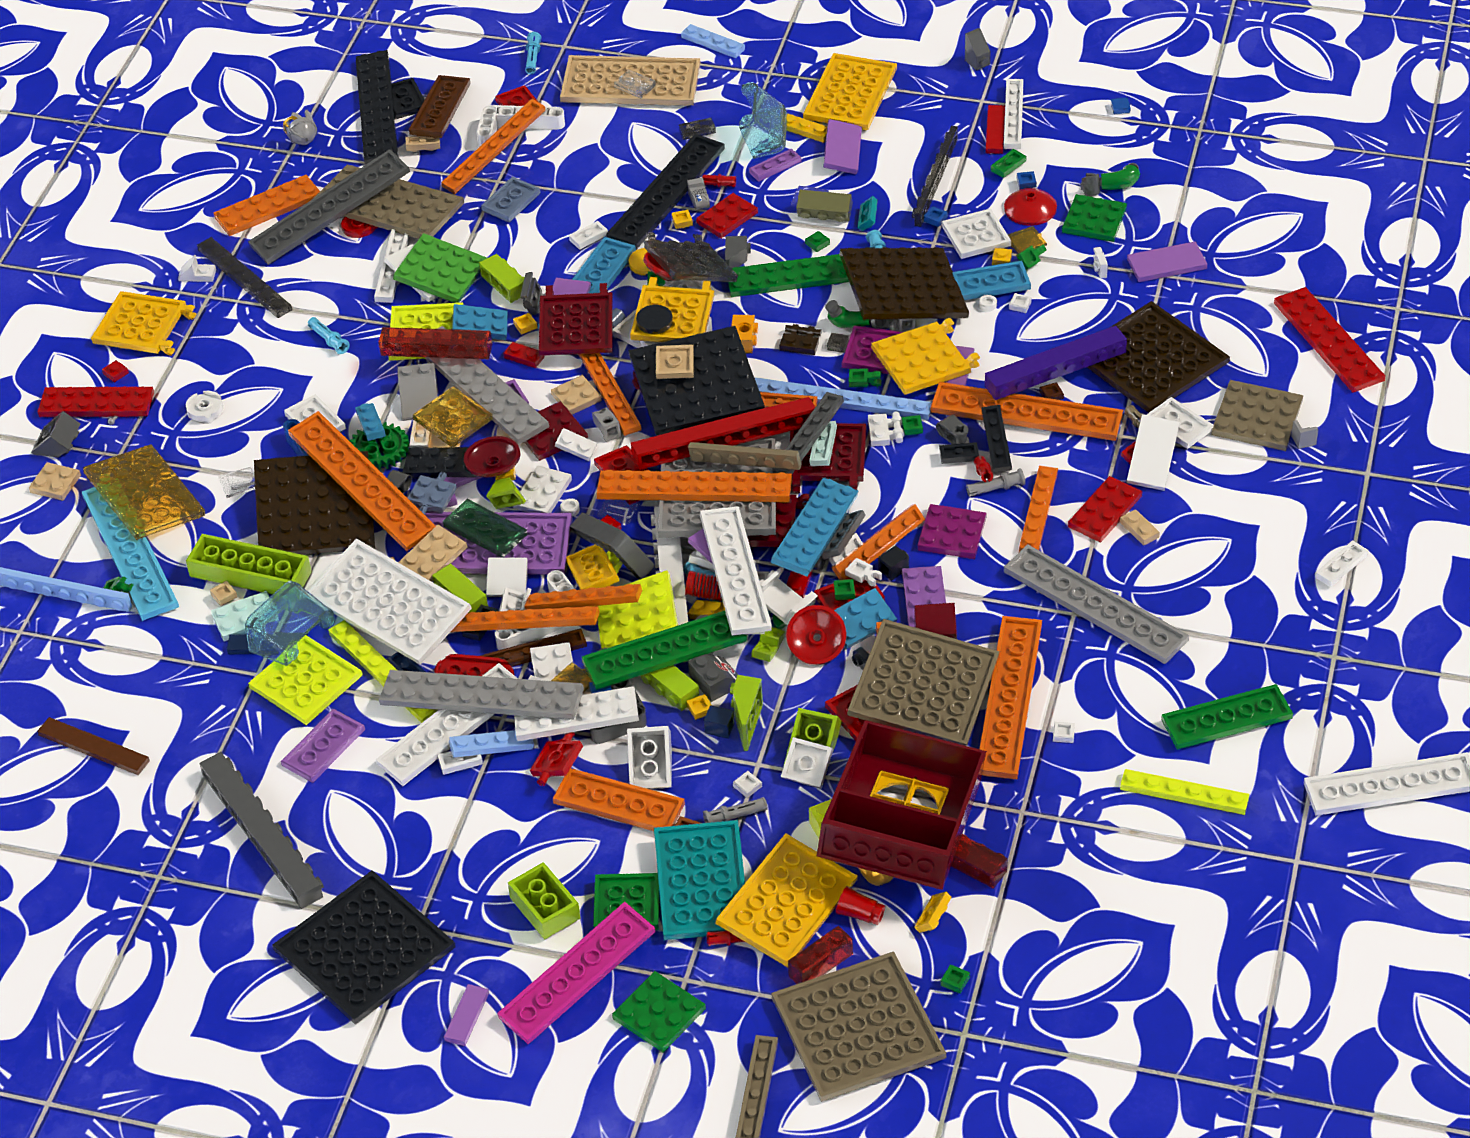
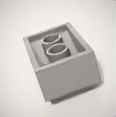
[398,363,439,421]

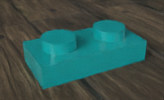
[857,196,878,232]

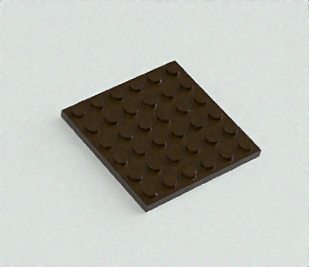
[839,247,969,320]
[1087,301,1230,413]
[254,451,375,555]

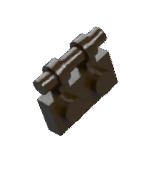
[779,324,822,355]

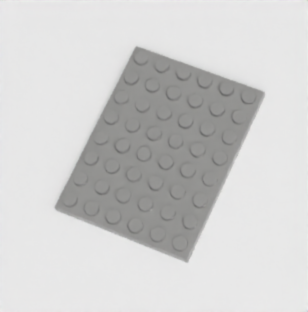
[658,438,776,538]

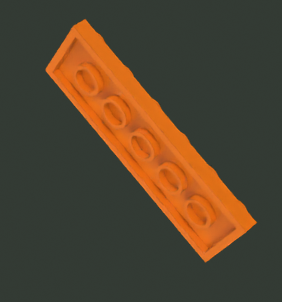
[213,175,320,236]
[553,768,685,831]

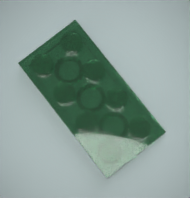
[443,498,528,558]

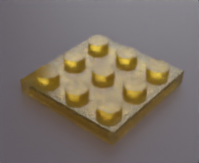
[413,386,493,448]

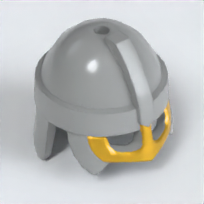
[283,110,317,145]

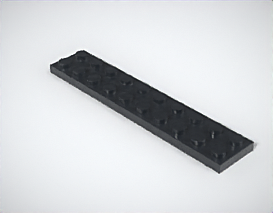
[356,50,399,165]
[606,134,725,250]

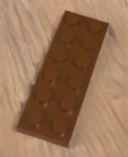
[409,75,471,138]

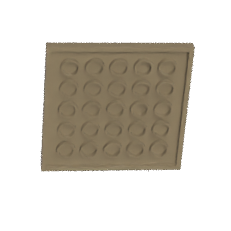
[847,619,1000,746]
[771,951,946,1102]

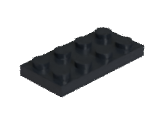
[402,447,477,478]

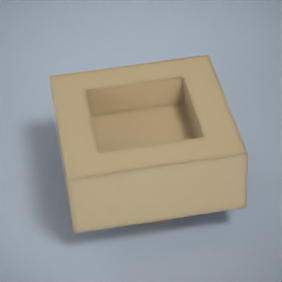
[210,581,237,606]

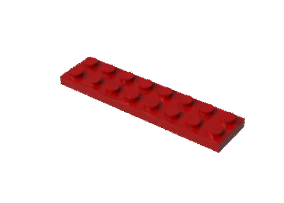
[1274,287,1386,393]

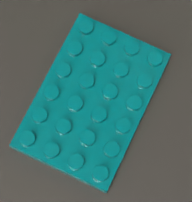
[654,820,745,940]

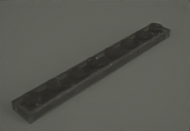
[912,126,958,227]
[197,237,292,318]

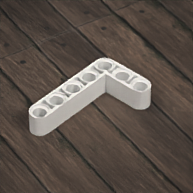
[477,105,565,147]
[495,570,575,650]

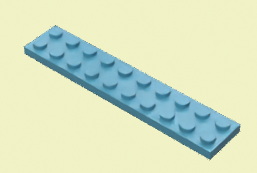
[82,479,179,621]

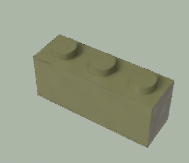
[796,189,853,222]

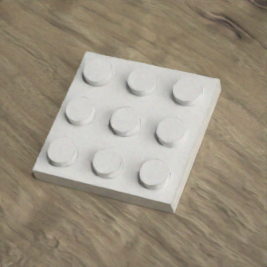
[942,208,1011,259]

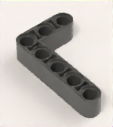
[569,512,655,580]
[590,648,647,744]

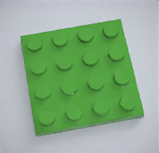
[393,233,487,303]

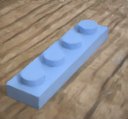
[681,24,745,58]
[449,730,534,758]

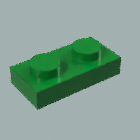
[991,149,1027,178]

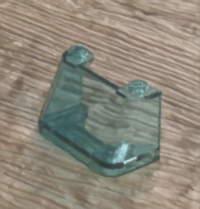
[739,82,787,159]
[245,581,335,666]

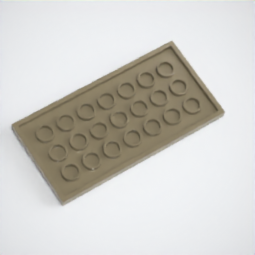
[313,164,464,239]

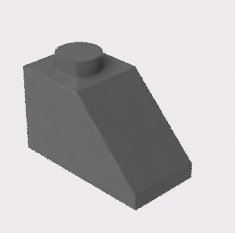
[965,28,990,71]
[725,236,751,269]

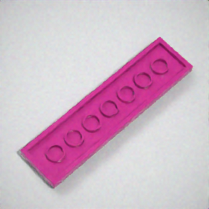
[497,902,655,1044]

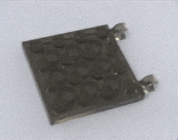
[644,232,738,282]

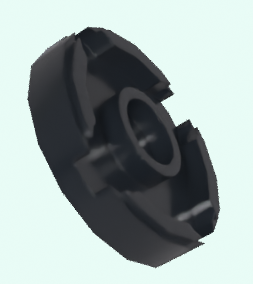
[636,305,673,334]

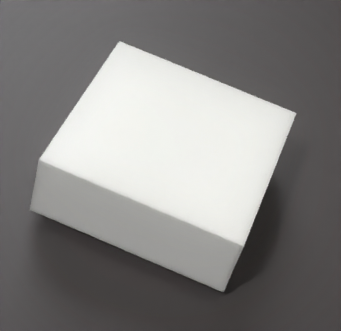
[1009,293,1032,313]
[1053,721,1075,743]
[733,771,762,798]

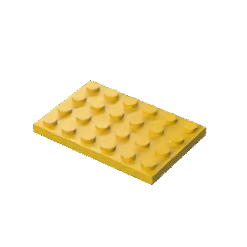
[803,53,897,130]
[715,833,858,968]

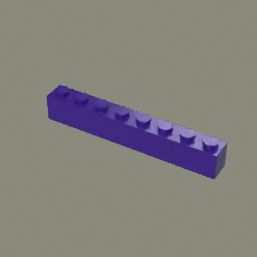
[985,326,1127,400]

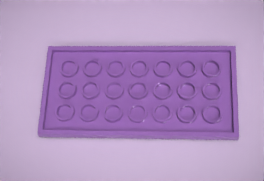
[413,512,572,575]

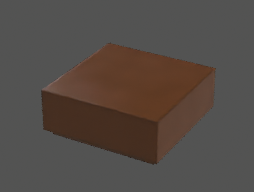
[1039,382,1064,400]

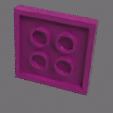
[842,326,903,374]
[918,504,987,559]

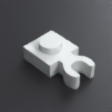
[1093,247,1108,279]
[845,558,882,587]

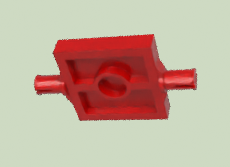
[530,732,583,786]

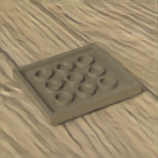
[1211,380,1304,451]

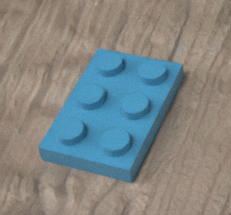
[452,304,507,340]
[834,588,897,649]

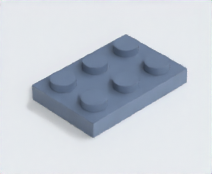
[481,176,541,222]

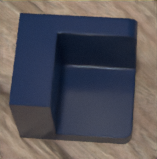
[704,706,735,738]

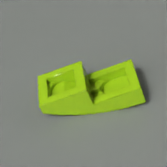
[751,627,786,662]

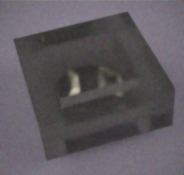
[827,333,849,353]

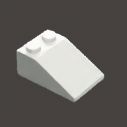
[627,726,672,789]

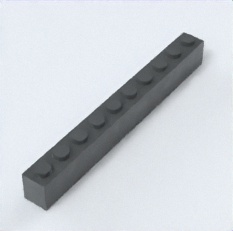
[199,752,324,909]

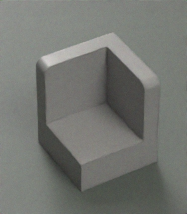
[1291,420,1318,449]

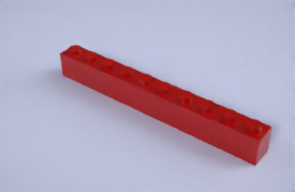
[631,397,815,470]

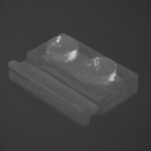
[614,70,656,99]

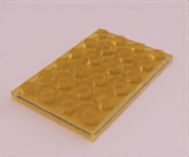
[83,444,205,540]

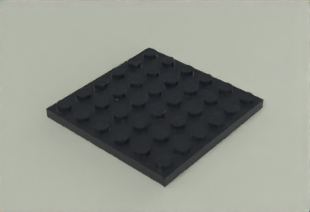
[628,326,765,436]
[272,870,456,1025]

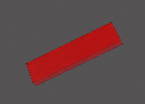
[986,105,1005,154]

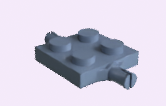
[407,472,456,515]

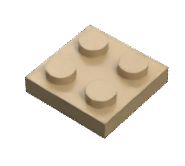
[656,345,694,379]
[551,375,602,415]
[29,462,81,501]

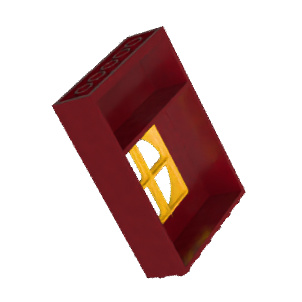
[816,720,987,890]

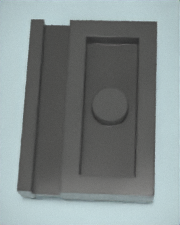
[520,272,542,316]

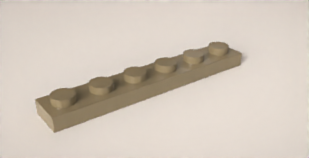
[688,442,802,470]
[735,1035,778,1138]

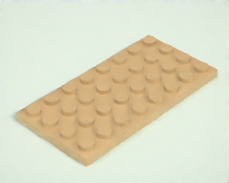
[560,55,701,106]

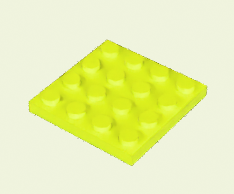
[388,302,464,361]
[597,570,678,649]
[248,634,363,725]

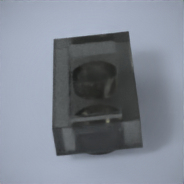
[679,118,716,140]

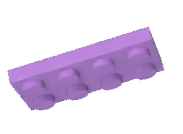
[902,566,946,627]

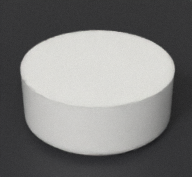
[979,295,997,312]
[560,499,580,517]

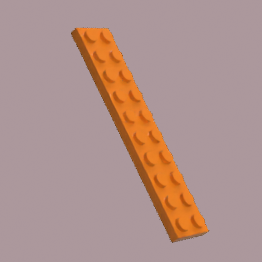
[931,382,1123,441]
[288,411,436,551]
[596,470,792,502]
[980,616,1042,779]

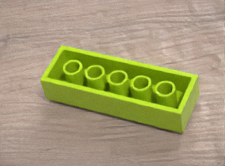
[186,534,312,599]

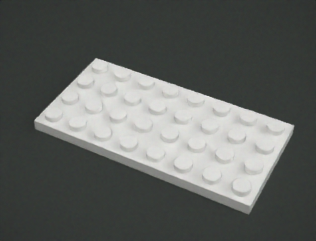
[305,539,472,665]

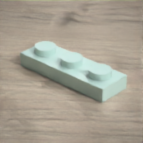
[809,421,837,466]

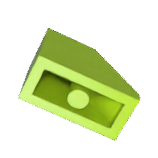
[486,477,526,509]

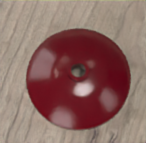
[464,436,521,477]

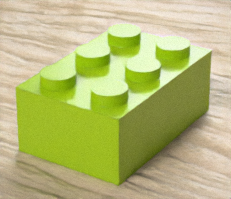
[507,862,581,940]

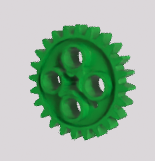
[349,422,410,471]

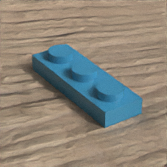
[355,403,386,441]

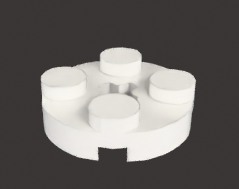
[186,391,224,424]

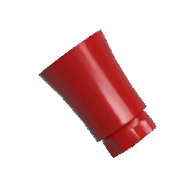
[836,886,886,925]

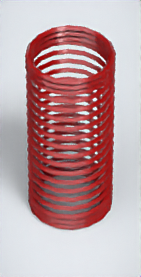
[685,570,723,602]

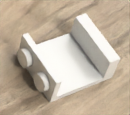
[760,567,817,625]

